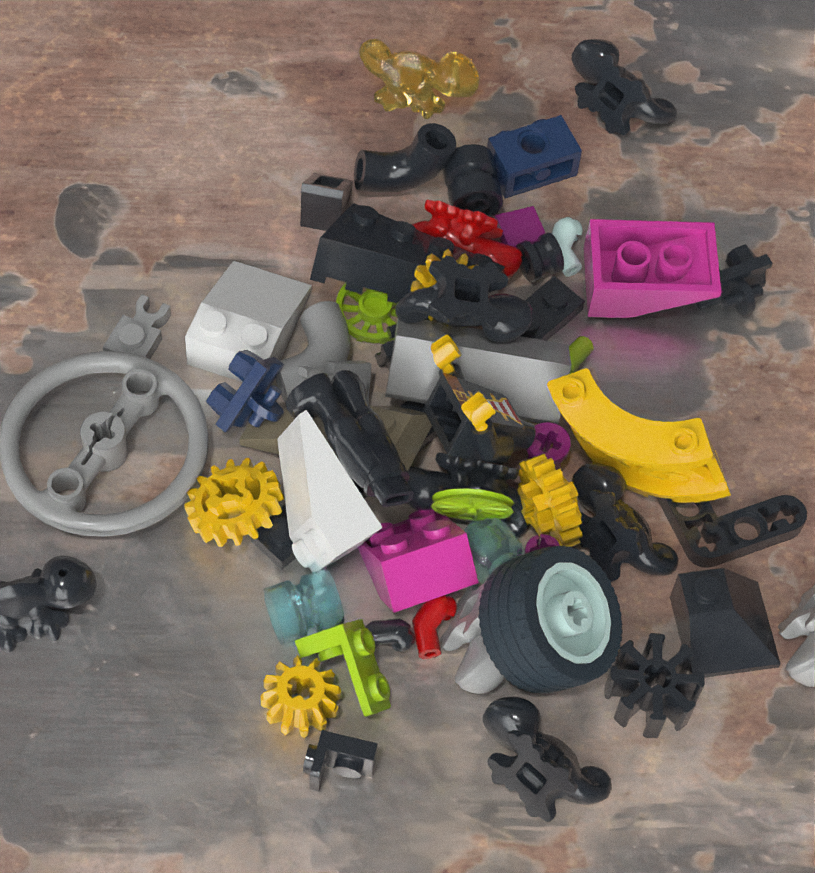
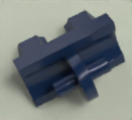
[206,350,284,432]

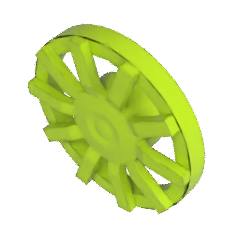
[336,282,397,344]

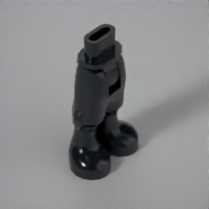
[286,370,414,507]

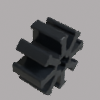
[604,633,705,738]

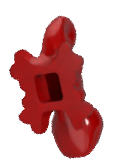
[412,199,523,279]

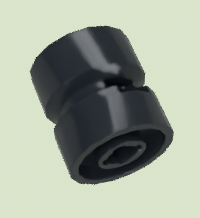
[442,144,503,217]

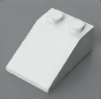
[185,261,312,382]
[277,410,383,575]

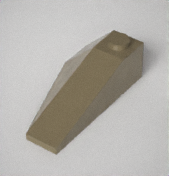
[239,406,432,471]

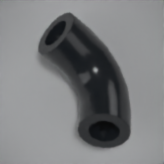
[354,123,457,192]

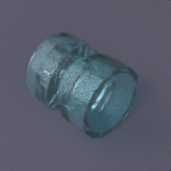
[263,568,345,645]

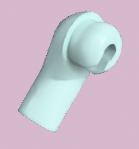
[552,217,583,277]

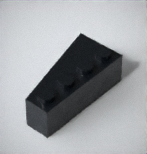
[310,203,505,326]

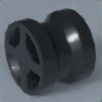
[516,232,564,282]

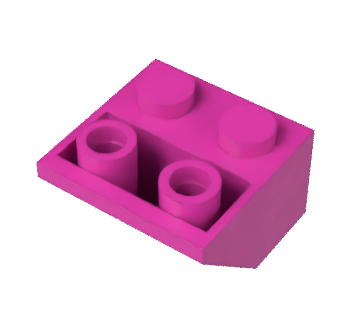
[358,509,479,613]

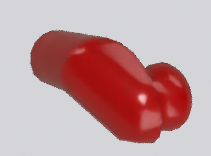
[412,595,457,659]

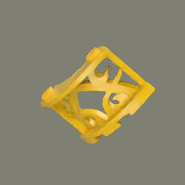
[547,368,731,503]

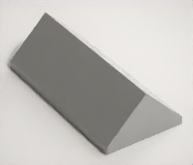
[385,318,571,424]

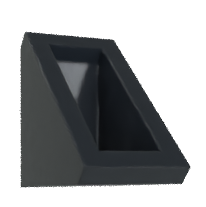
[300,173,353,231]

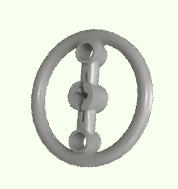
[0,351,208,537]

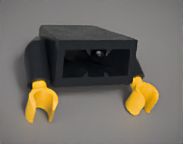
[423,334,536,464]

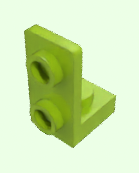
[295,619,391,717]

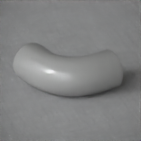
[275,301,351,403]

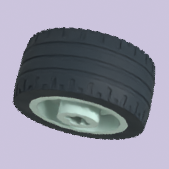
[478,546,623,693]

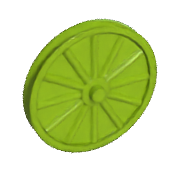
[431,489,514,521]

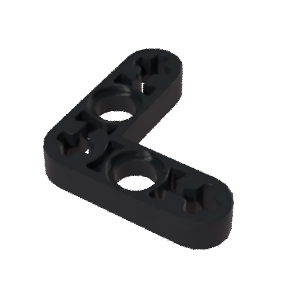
[656,495,807,568]

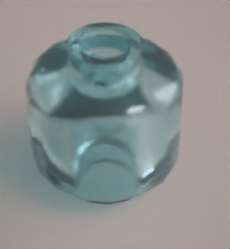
[464,518,525,584]

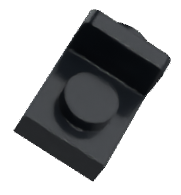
[303,730,378,791]

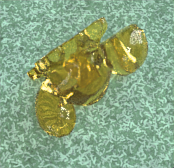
[359,39,480,120]

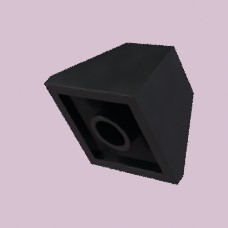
[670,568,781,678]

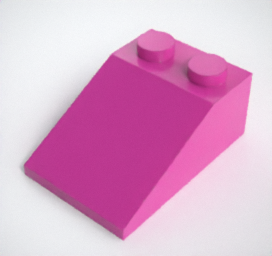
[583,219,721,318]

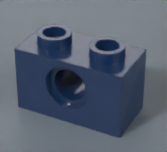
[487,115,582,199]

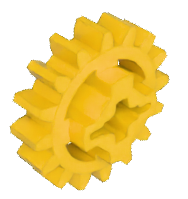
[517,454,583,547]
[184,458,284,547]

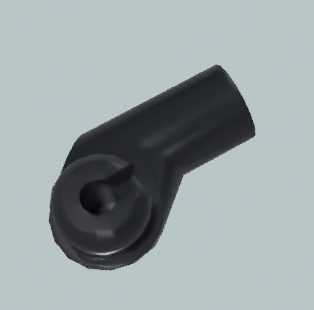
[365,618,415,652]

